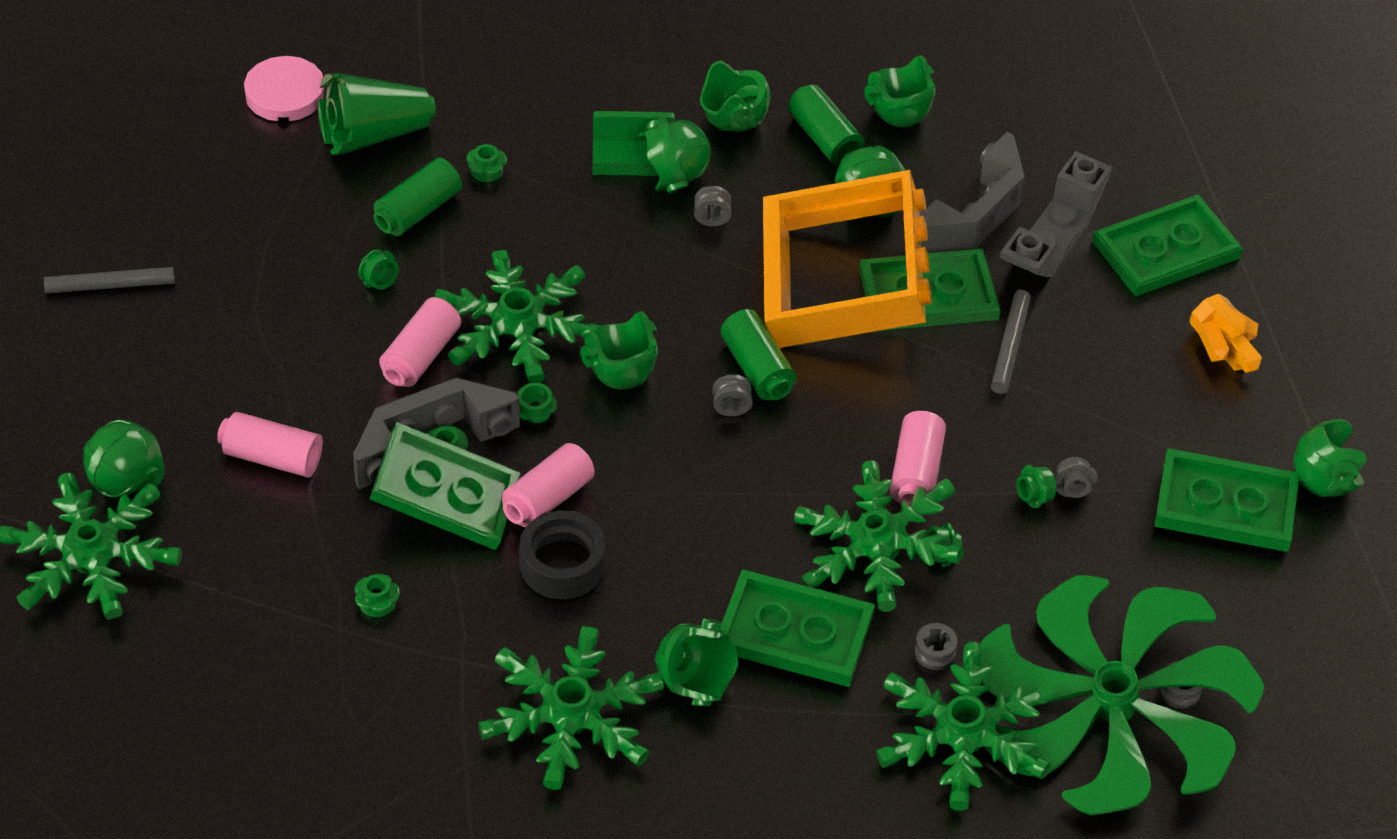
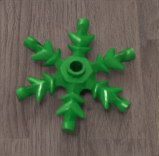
[434,250,600,383]
[794,461,964,612]
[0,473,182,620]
[478,626,664,790]
[876,642,1056,811]

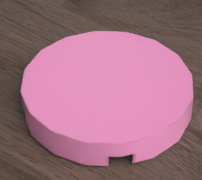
[244,56,325,121]

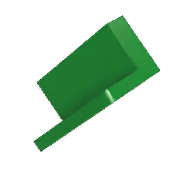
[592,111,675,176]

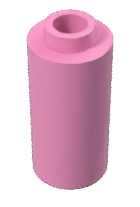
[379,297,461,387]
[890,411,946,505]
[217,412,323,478]
[502,443,595,527]

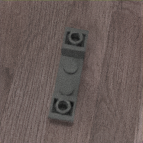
[920,132,1025,253]
[1000,151,1112,277]
[353,378,520,489]

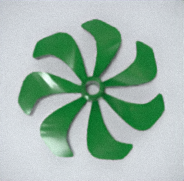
[980,575,1264,815]

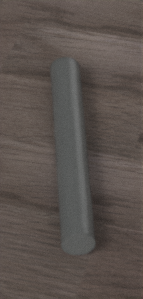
[44,267,175,294]
[991,290,1031,394]

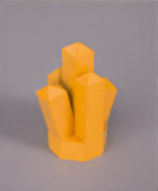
[1189,294,1262,373]

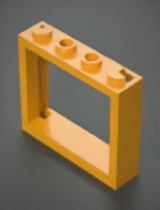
[763,170,932,348]

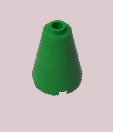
[318,73,436,155]

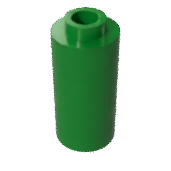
[788,84,865,166]
[373,157,462,236]
[720,309,796,400]

